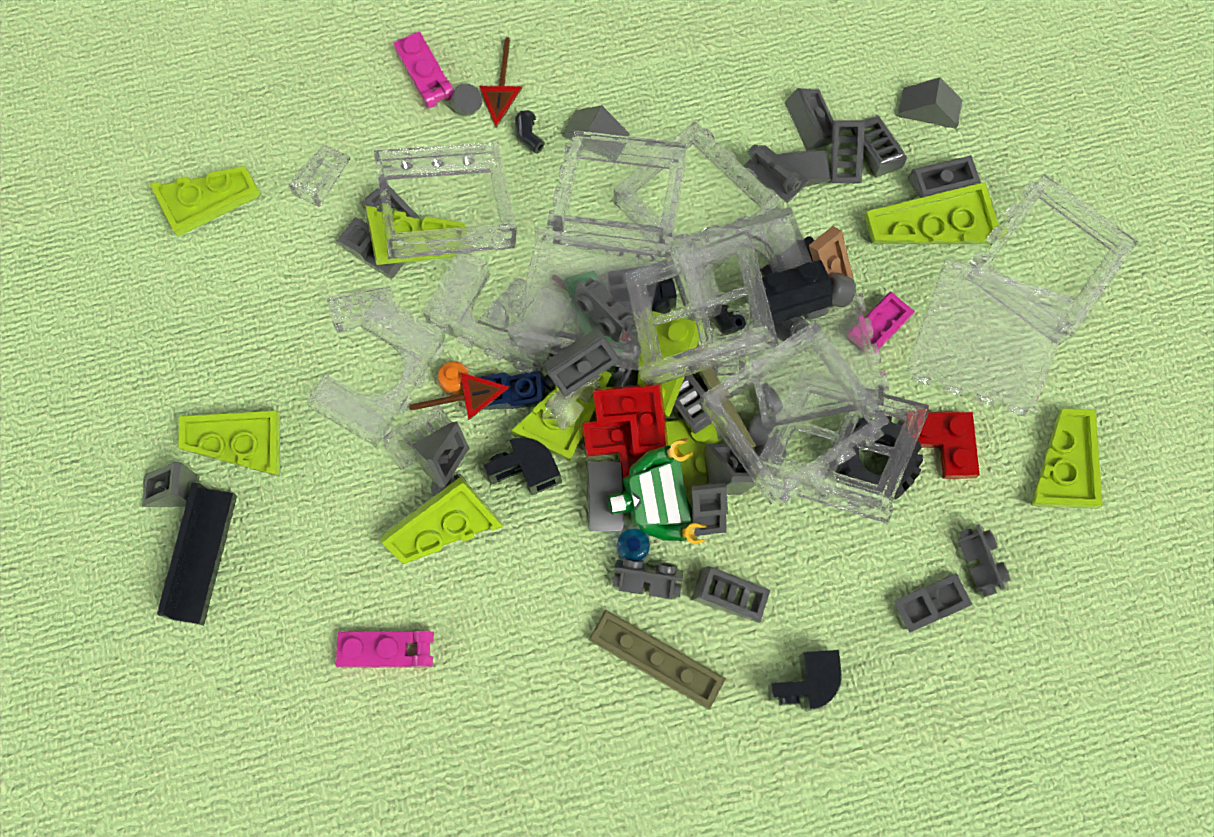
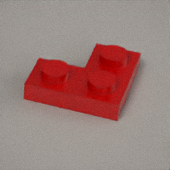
[593,383,669,454]
[904,412,980,479]
[581,421,645,486]

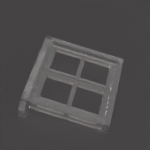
[625,230,779,384]
[755,372,929,524]

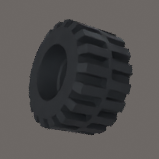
[831,414,923,505]

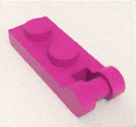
[393,31,454,109]
[336,631,434,668]

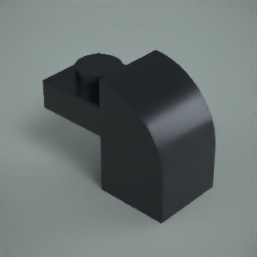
[484,437,562,495]
[768,650,842,712]

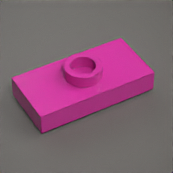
[847,291,915,358]

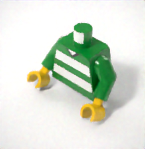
[608,438,707,544]

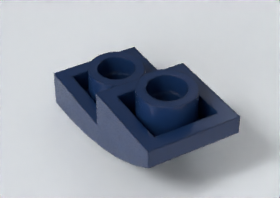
[479,371,546,410]

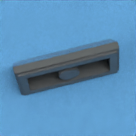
[785,88,841,150]
[908,155,981,198]
[543,327,621,397]

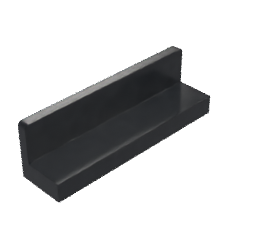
[157,482,237,626]

